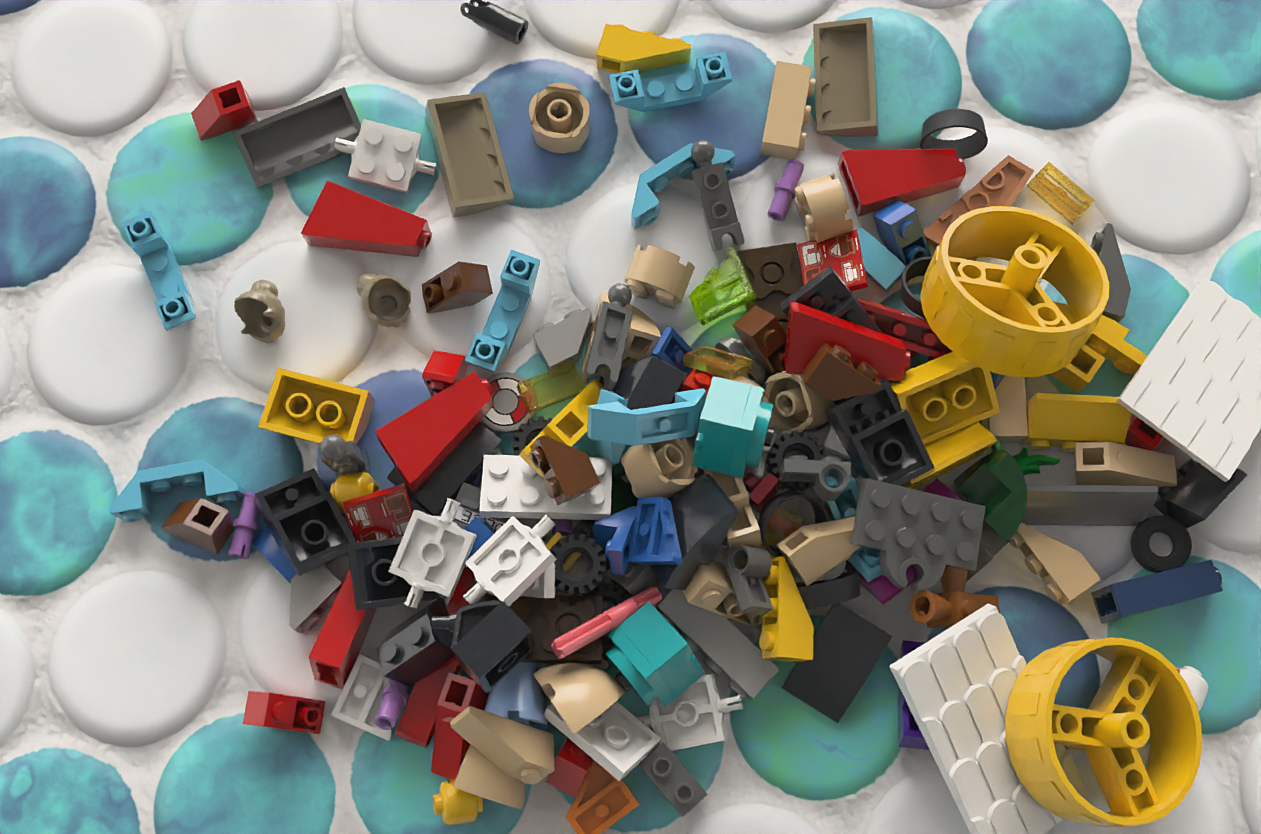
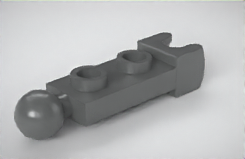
[691,140,745,252]
[581,283,633,391]
[319,435,371,478]

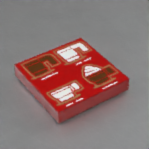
[797,229,868,291]
[343,483,414,543]

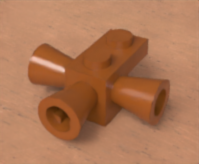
[910,566,1000,630]

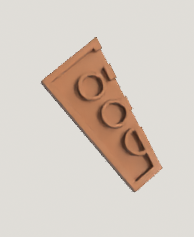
[923,155,1034,261]

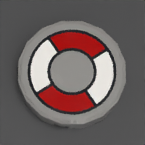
[481,372,537,435]

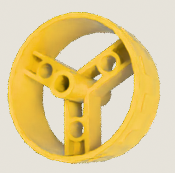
[920,206,1109,377]
[1005,637,1202,827]

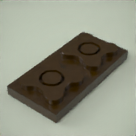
[736,242,804,361]
[475,594,603,663]

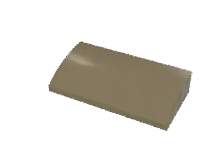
[813,17,879,137]
[425,92,514,218]

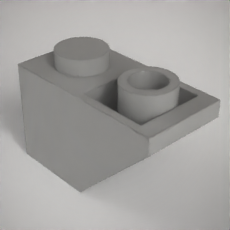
[533,308,592,375]
[290,564,343,633]

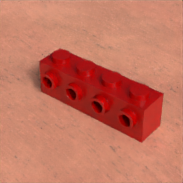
[855,296,953,361]

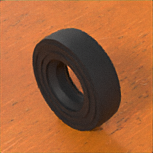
[1130,515,1192,573]

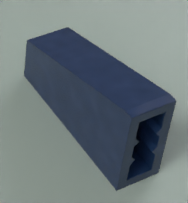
[1091,560,1223,624]

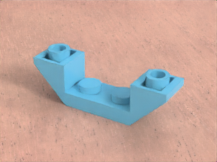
[609,52,732,112]
[631,143,735,230]
[121,211,196,331]
[465,249,540,373]
[588,389,706,446]
[109,459,246,522]

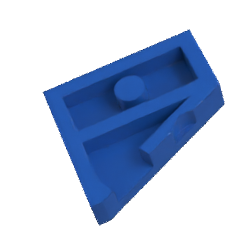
[627,497,682,565]

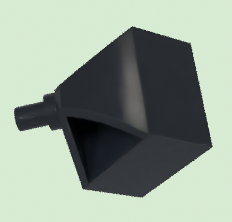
[599,356,687,410]
[432,601,536,693]

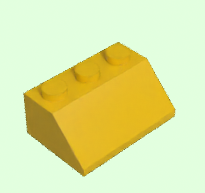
[884,352,1001,445]
[258,368,375,445]
[1020,393,1132,452]
[901,422,997,489]

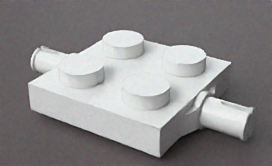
[334,119,437,194]
[389,498,477,609]
[463,515,557,607]
[636,674,743,751]

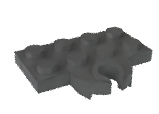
[851,478,986,591]

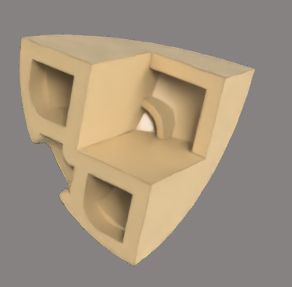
[581,292,661,375]
[533,662,625,734]
[453,745,527,810]

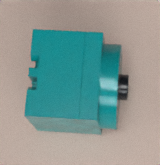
[691,376,775,478]
[605,601,705,707]

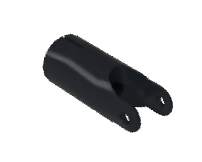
[460,0,528,45]

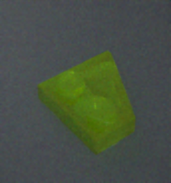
[688,246,757,326]

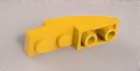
[1054,302,1147,375]
[519,379,604,477]

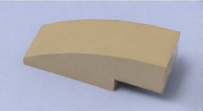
[701,468,761,549]

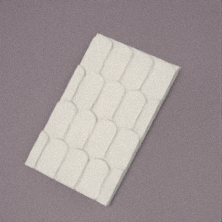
[1117,277,1261,482]
[889,604,1090,834]

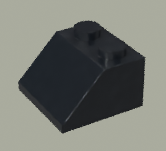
[1153,458,1247,529]
[377,597,455,687]

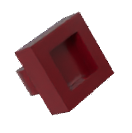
[742,472,780,514]

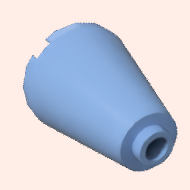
[484,662,548,731]

